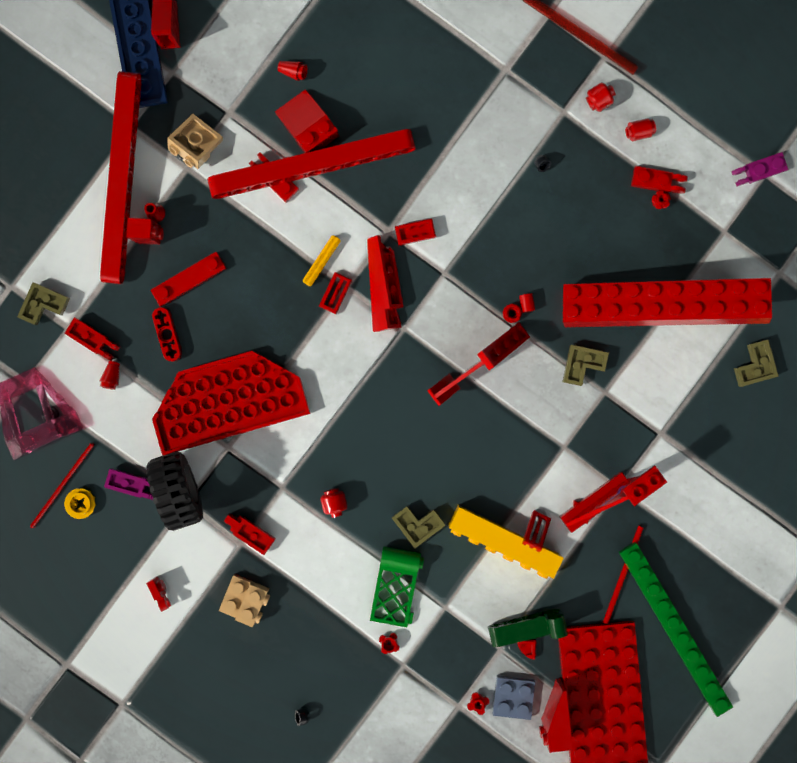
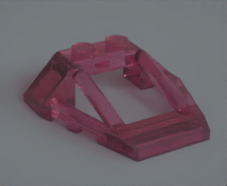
[0,368,84,460]

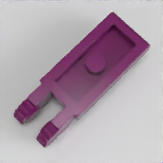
[731,152,789,187]
[104,468,153,500]

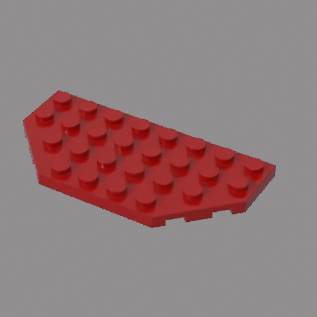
[152,351,311,456]

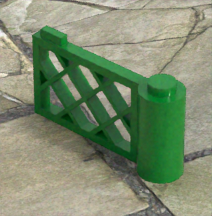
[370,546,424,628]

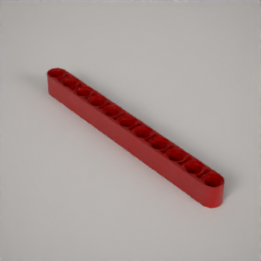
[100,71,141,284]
[207,129,416,199]

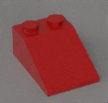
[275,90,339,153]
[539,679,573,753]

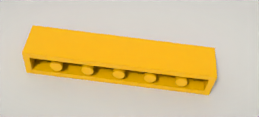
[448,505,564,579]

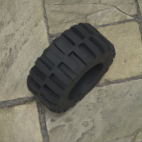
[146,451,203,531]

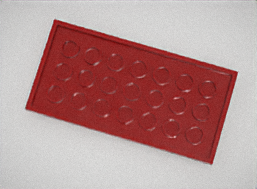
[558,621,648,763]

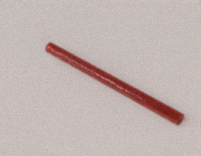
[523,0,639,75]

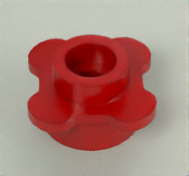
[379,633,400,654]
[467,692,489,715]

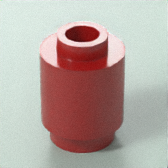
[625,118,656,142]

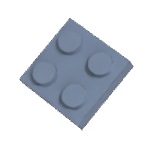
[492,675,535,720]

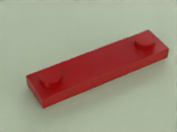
[150,252,227,307]

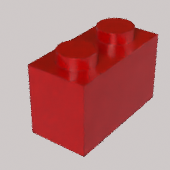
[126,218,164,245]

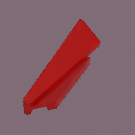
[367,235,403,332]

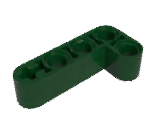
[488,609,568,647]

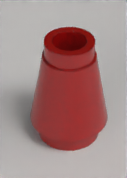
[278,61,308,81]
[144,203,165,222]
[99,361,120,390]

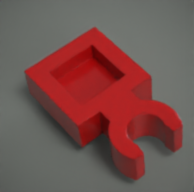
[146,576,171,612]

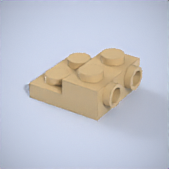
[168,114,223,169]
[219,574,270,627]

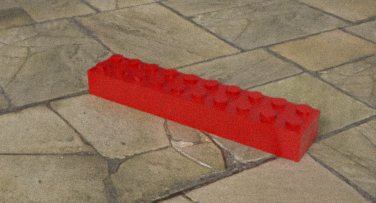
[563,278,772,327]

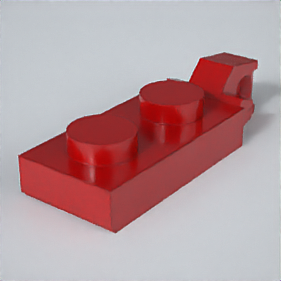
[224,513,276,555]

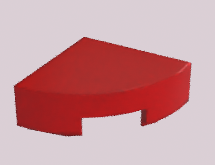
[517,639,536,660]

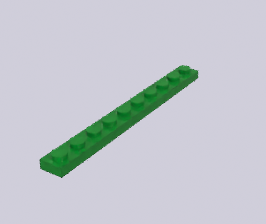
[619,542,733,717]

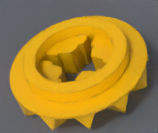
[64,488,96,519]

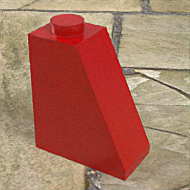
[151,0,181,49]

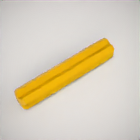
[303,235,340,287]

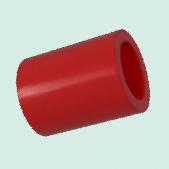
[519,293,535,313]

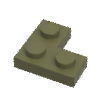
[17,282,70,325]
[734,340,778,387]
[562,345,609,386]
[392,506,445,548]

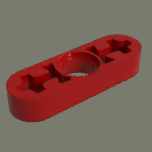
[152,307,182,362]

